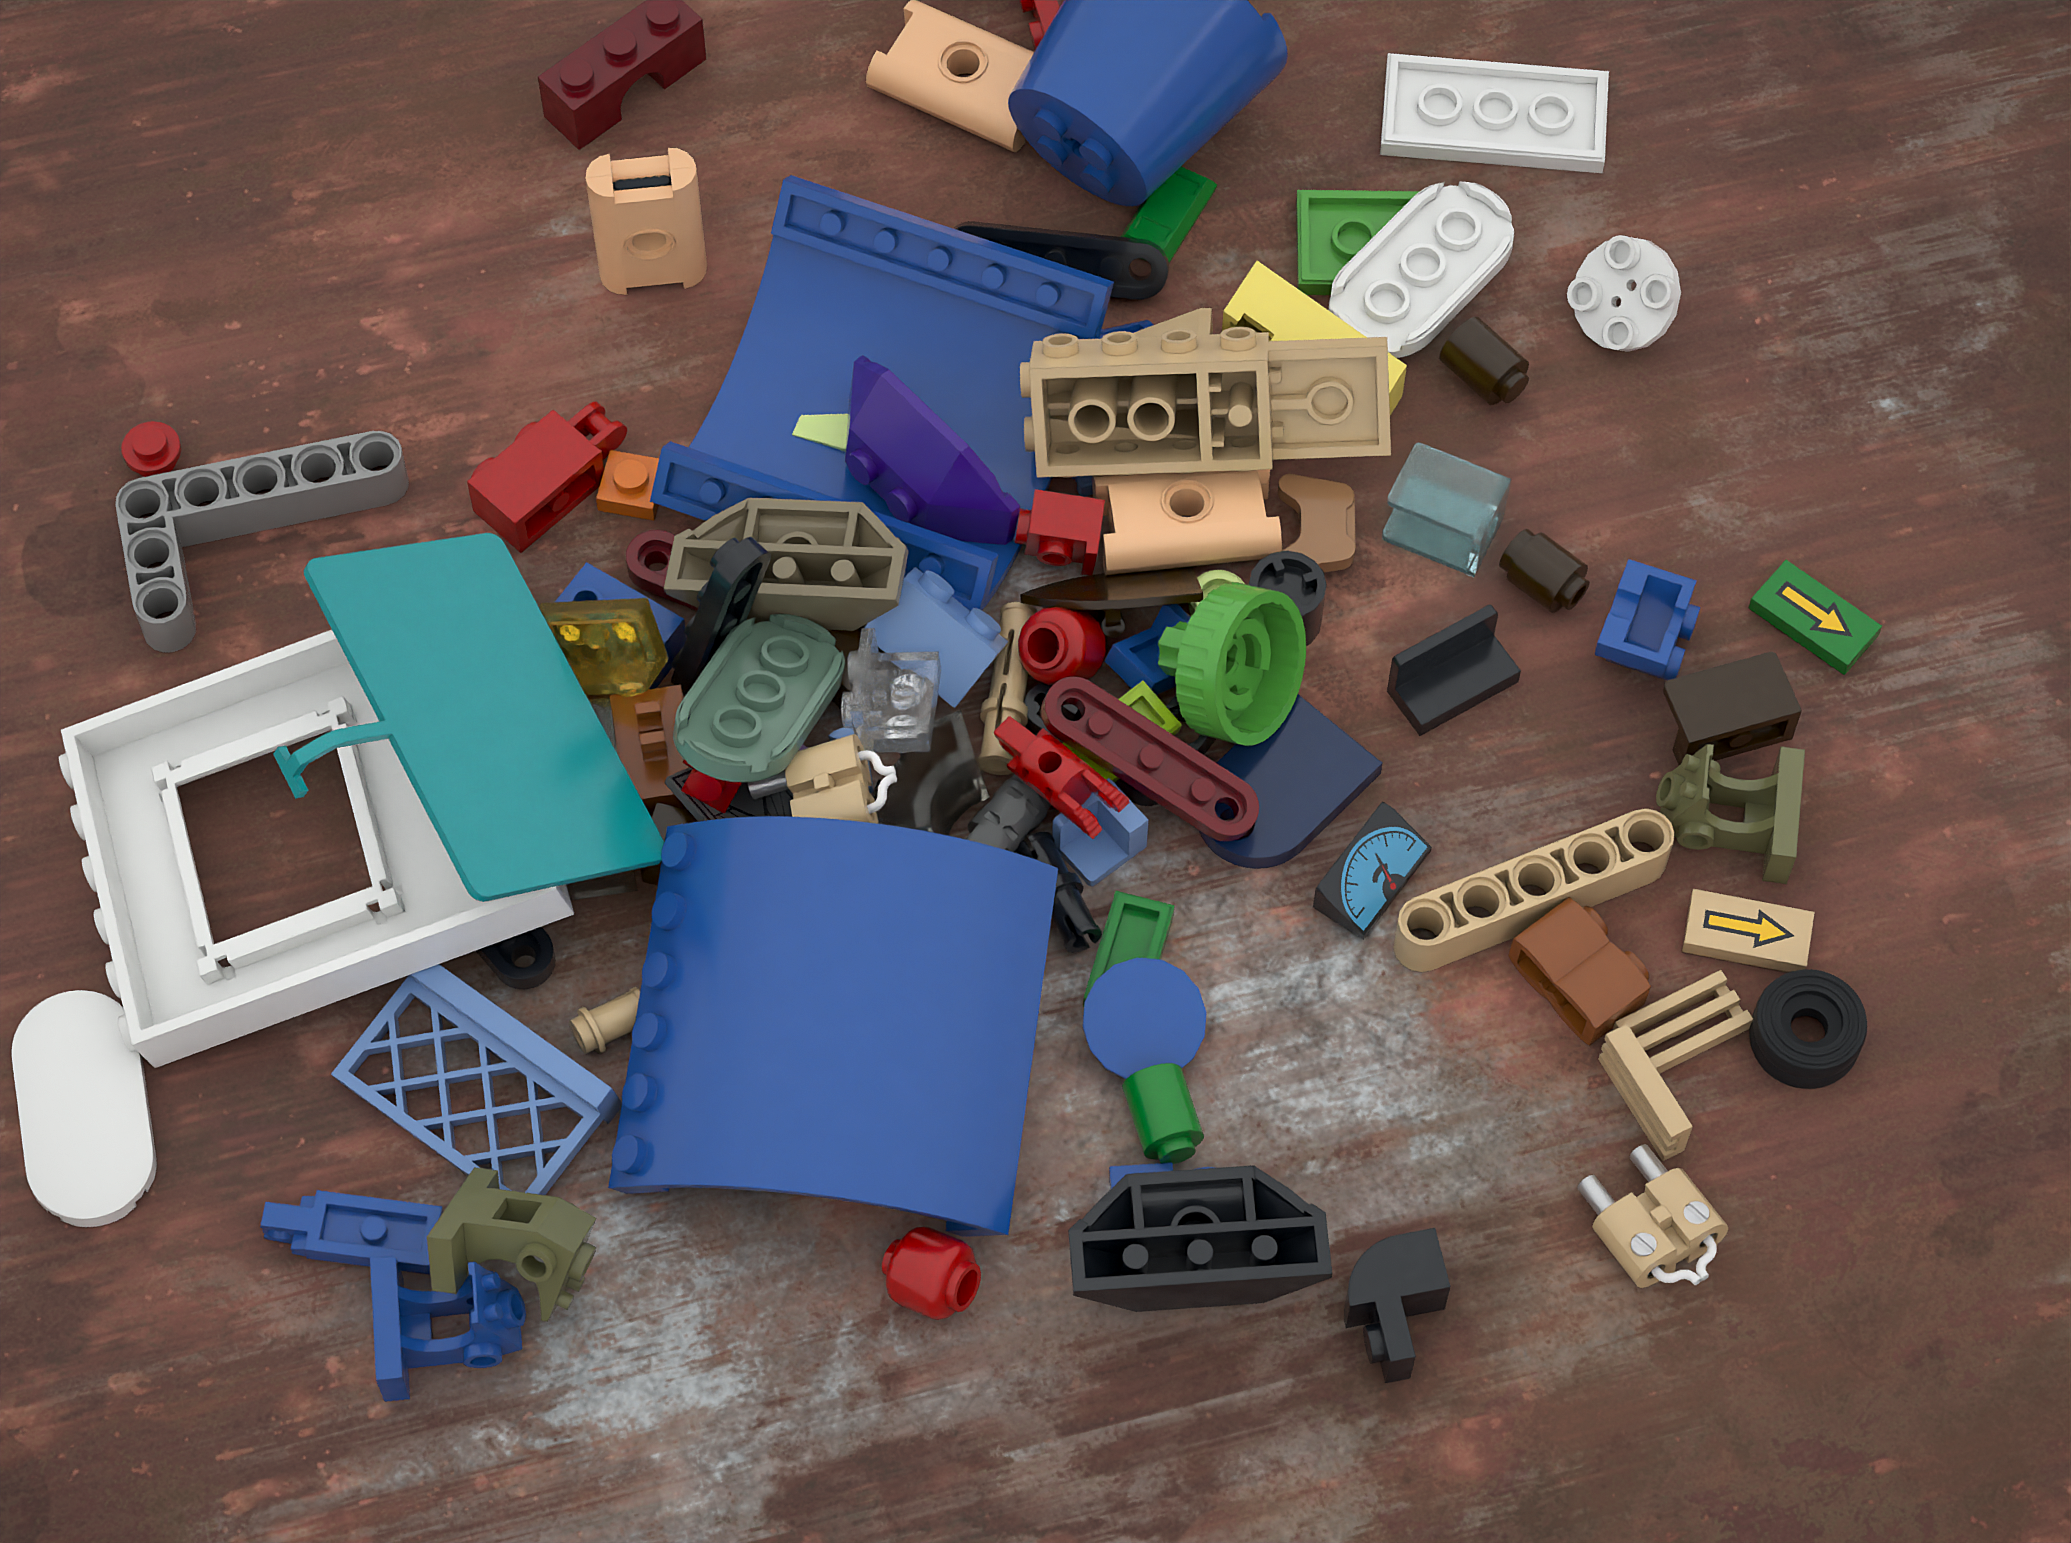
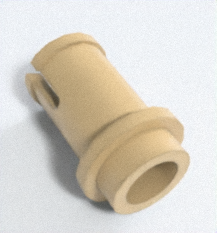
[569,987,640,1054]

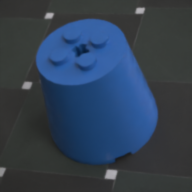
[1008,0,1288,206]

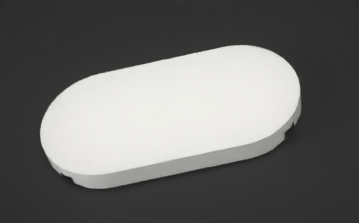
[1329,181,1514,358]
[11,990,157,1227]

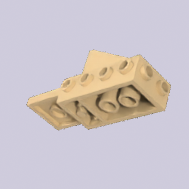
[1020,308,1391,478]

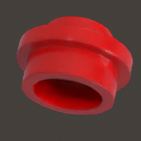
[121,421,181,477]

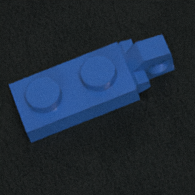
[260,1190,443,1274]

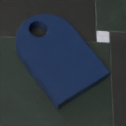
[1199,694,1382,869]

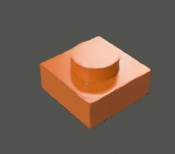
[596,450,659,521]

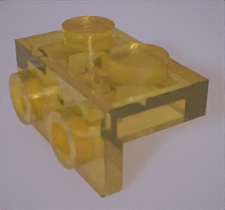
[538,598,669,697]

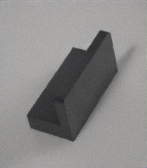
[1387,604,1521,736]

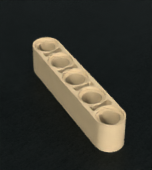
[1393,809,1674,972]

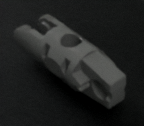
[965,775,1051,853]

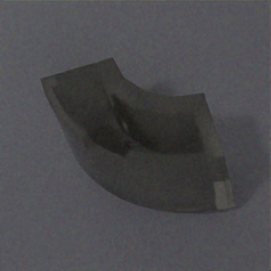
[872,710,990,836]

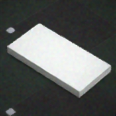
[1380,53,1609,173]

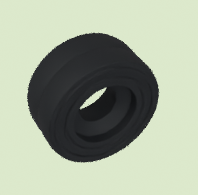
[1749,969,1867,1089]

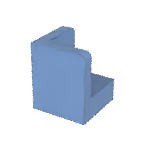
[1052,778,1149,886]

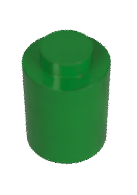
[1122,1063,1204,1164]

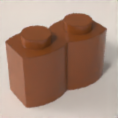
[1508,897,1651,1046]

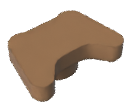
[1278,474,1356,572]

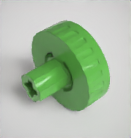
[1158,582,1306,746]

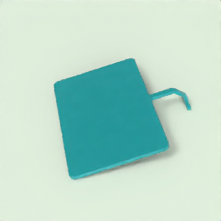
[273,533,664,902]

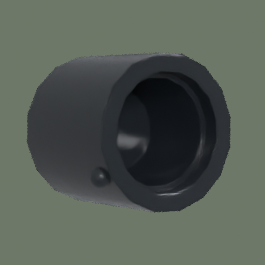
[1249,551,1327,646]

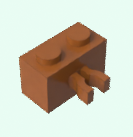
[609,685,689,818]

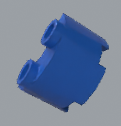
[1595,559,1701,680]

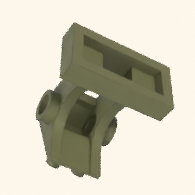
[1656,744,1805,884]
[427,1167,597,1322]

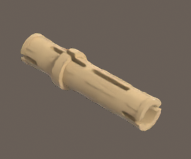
[978,602,1037,775]

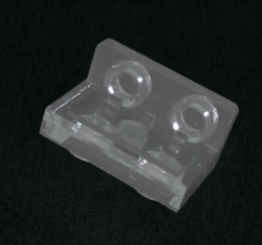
[841,628,941,753]

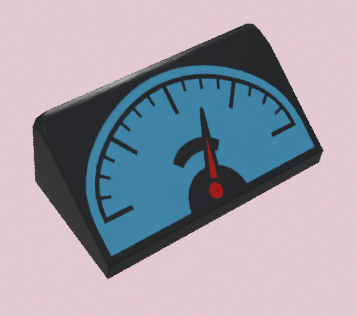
[1313,802,1432,940]

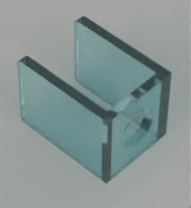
[1382,443,1511,577]

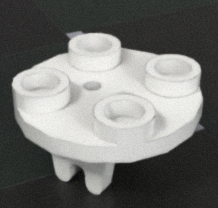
[1567,235,1681,352]

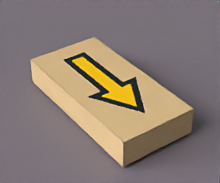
[1682,889,1815,973]

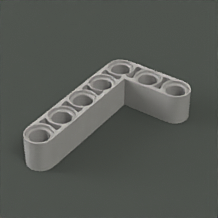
[115,431,409,653]

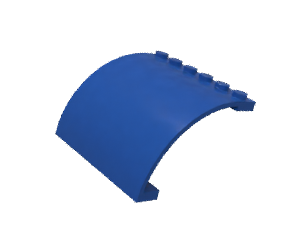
[650,175,1114,611]
[608,816,1058,1237]

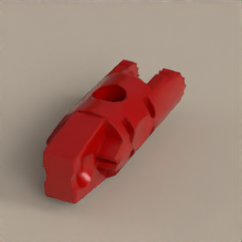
[993,716,1130,839]

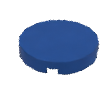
[1083,957,1207,1080]

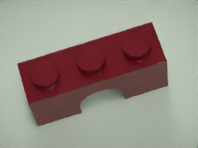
[538,0,707,150]

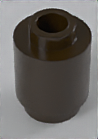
[1499,529,1590,613]

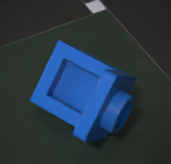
[1104,604,1191,695]

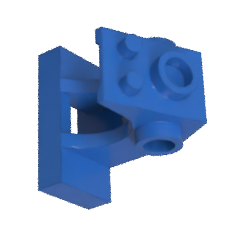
[370,1255,526,1402]

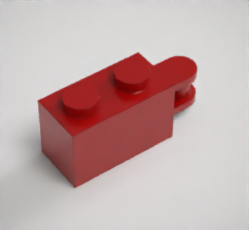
[467,402,627,553]

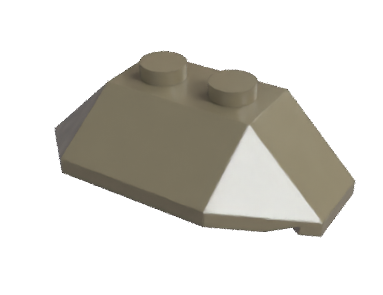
[664,498,908,631]

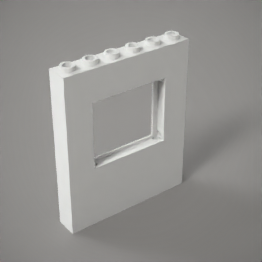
[59,629,574,1068]

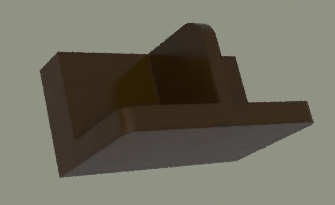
[1663,652,1802,765]

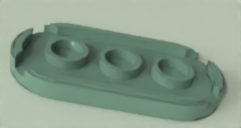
[673,614,845,782]

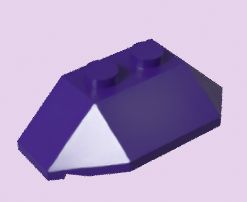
[845,355,1020,545]

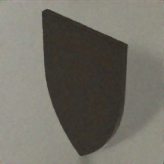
[1020,566,1204,638]

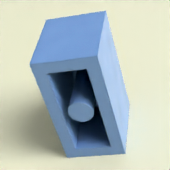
[861,567,1008,708]

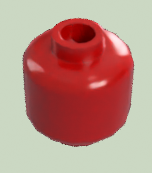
[1018,607,1106,685]
[882,1226,981,1320]

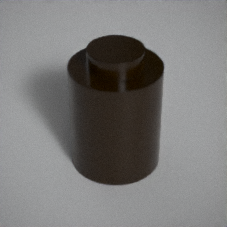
[1439,317,1529,405]

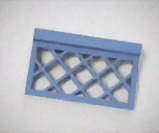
[331,964,622,1195]

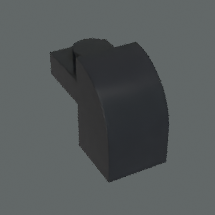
[1344,1228,1450,1383]

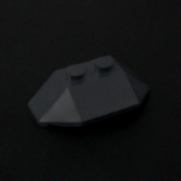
[1068,1165,1332,1312]

